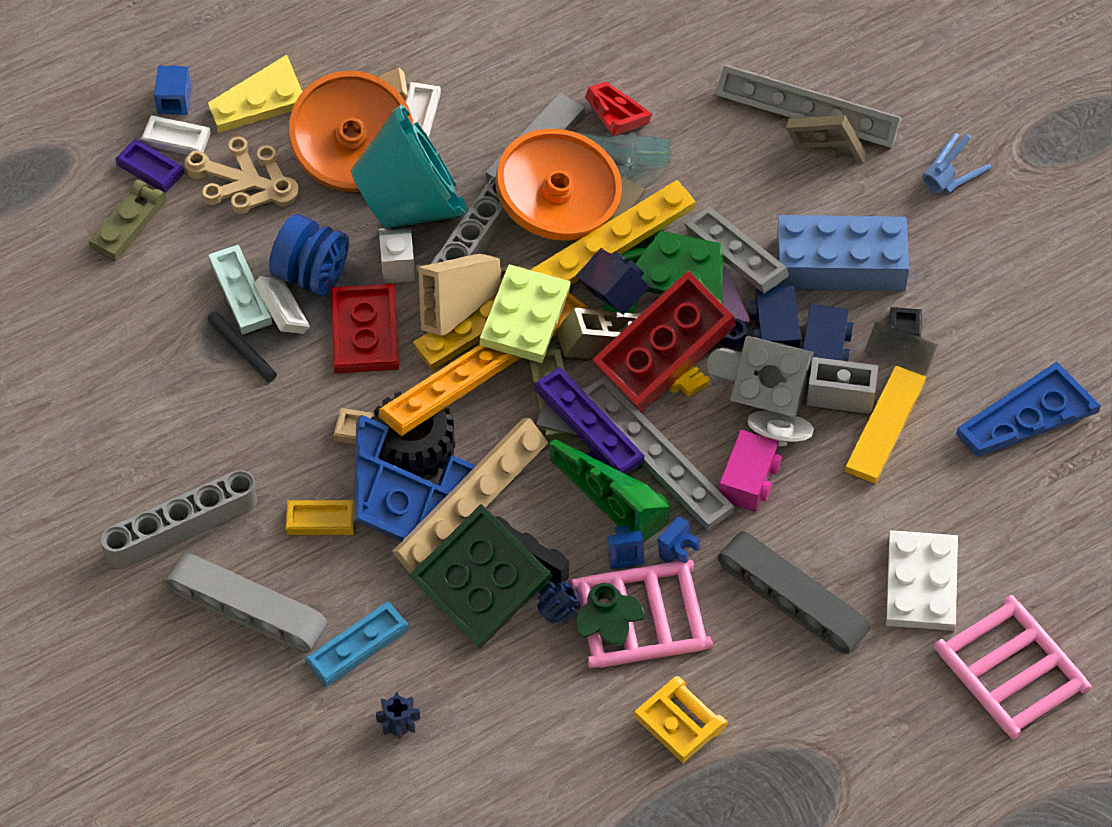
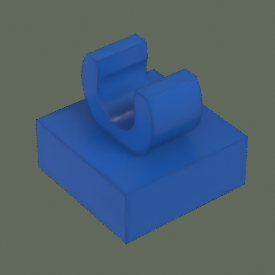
[657,516,700,563]
[607,525,644,569]

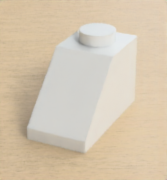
[379,226,415,284]

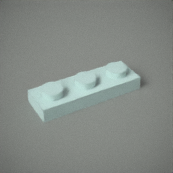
[209,244,272,335]

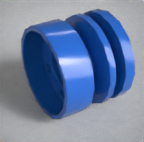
[269,214,349,296]

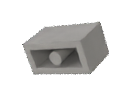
[806,357,878,414]

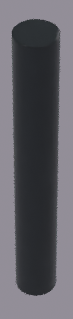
[207,311,277,382]

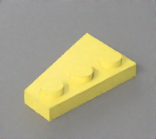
[208,55,302,133]

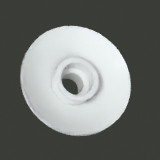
[748,410,814,446]

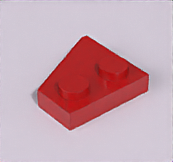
[585,81,652,136]

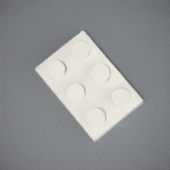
[886,530,958,631]

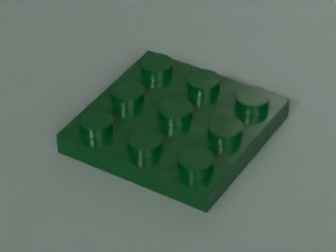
[409,504,553,648]

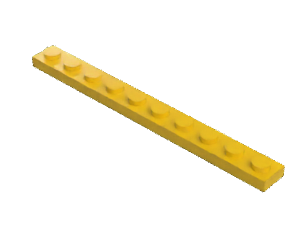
[413,180,696,371]

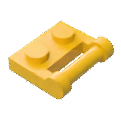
[634,676,728,763]

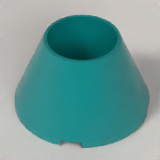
[351,105,468,229]

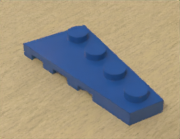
[956,361,1101,457]

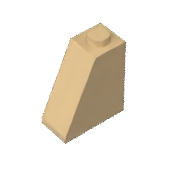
[418,253,501,336]

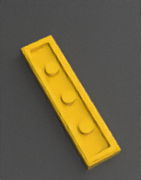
[845,366,926,484]

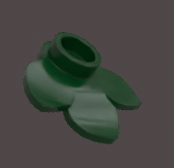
[577,583,644,646]

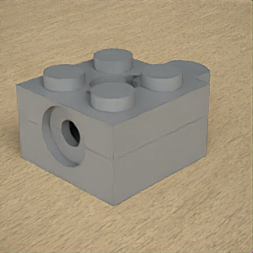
[707,336,814,417]

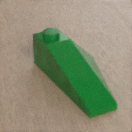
[550,439,669,543]

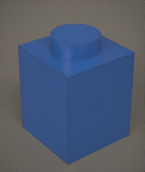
[154,65,192,115]

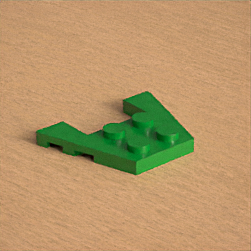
[603,231,725,340]

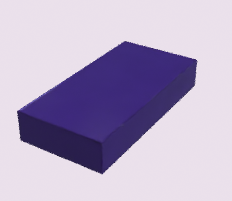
[115,138,184,193]

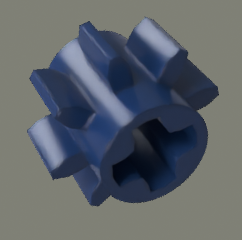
[537,581,580,624]
[376,693,420,739]

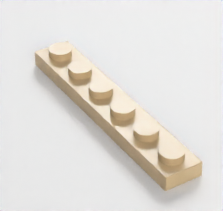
[392,418,549,574]

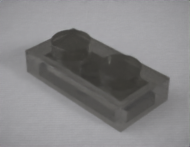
[864,320,938,376]

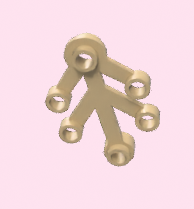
[185,137,299,214]

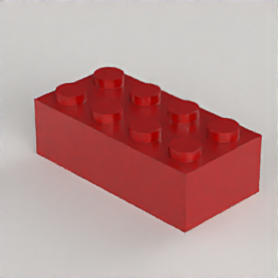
[592,270,736,413]

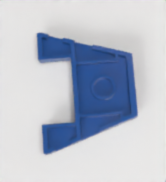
[354,415,475,542]

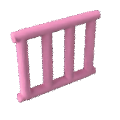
[570,560,713,669]
[933,595,1092,740]

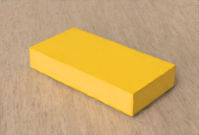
[286,500,354,535]

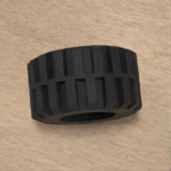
[371,391,455,479]

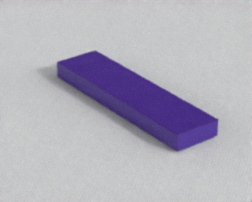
[534,367,645,474]

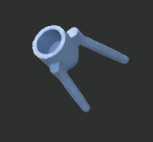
[922,133,991,194]

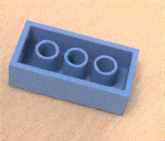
[776,215,909,291]

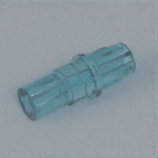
[581,132,671,170]

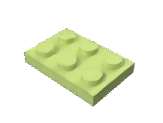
[479,264,571,363]

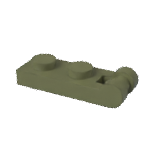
[89,180,166,261]

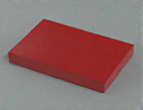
[331,283,399,374]

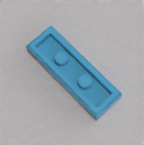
[305,601,409,688]

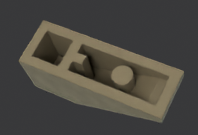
[556,308,641,359]

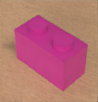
[719,430,782,512]

